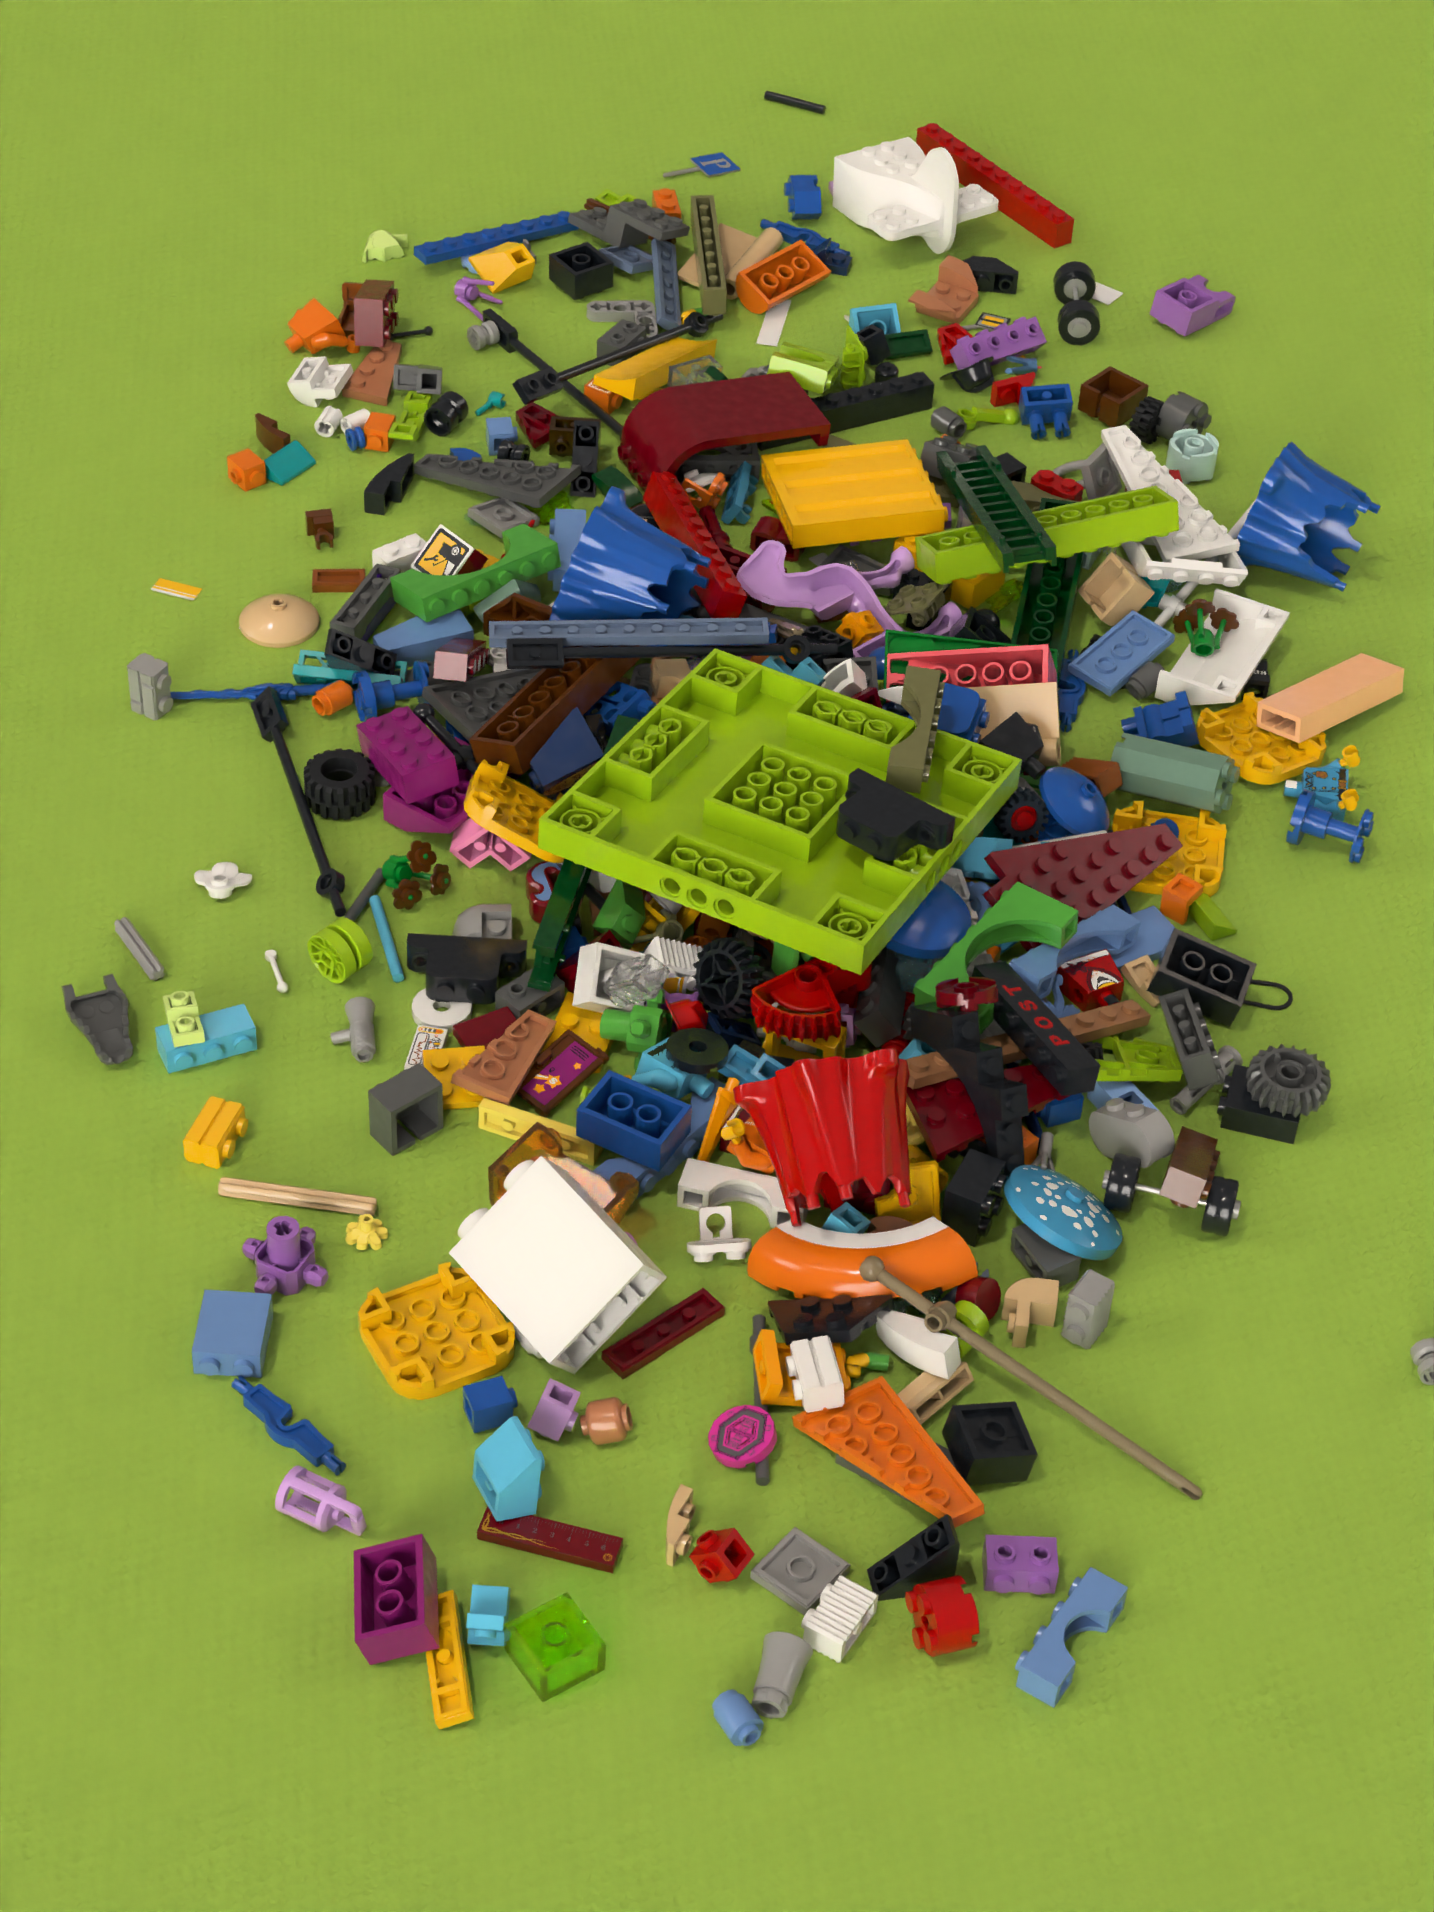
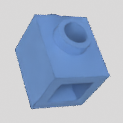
[486,417,518,456]

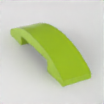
[388,391,433,441]

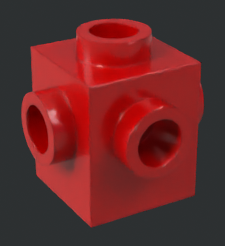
[689,1528,755,1583]

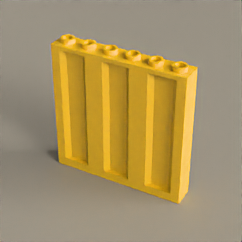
[761,439,948,549]

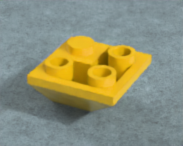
[468,242,536,294]

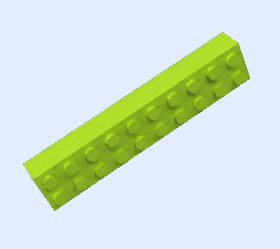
[915,486,1179,585]

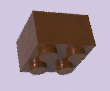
[1078,366,1149,427]

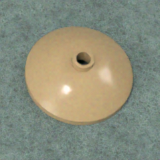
[239,594,320,648]

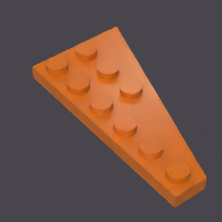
[792,1376,985,1528]

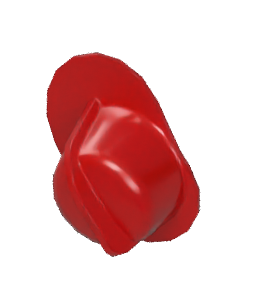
[665,999,708,1032]

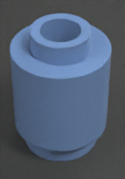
[712,1689,764,1746]

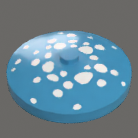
[1004,1165,1123,1260]

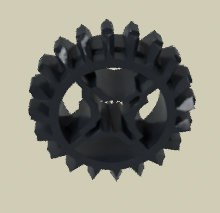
[691,937,767,1020]

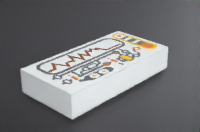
[404,1025,448,1070]

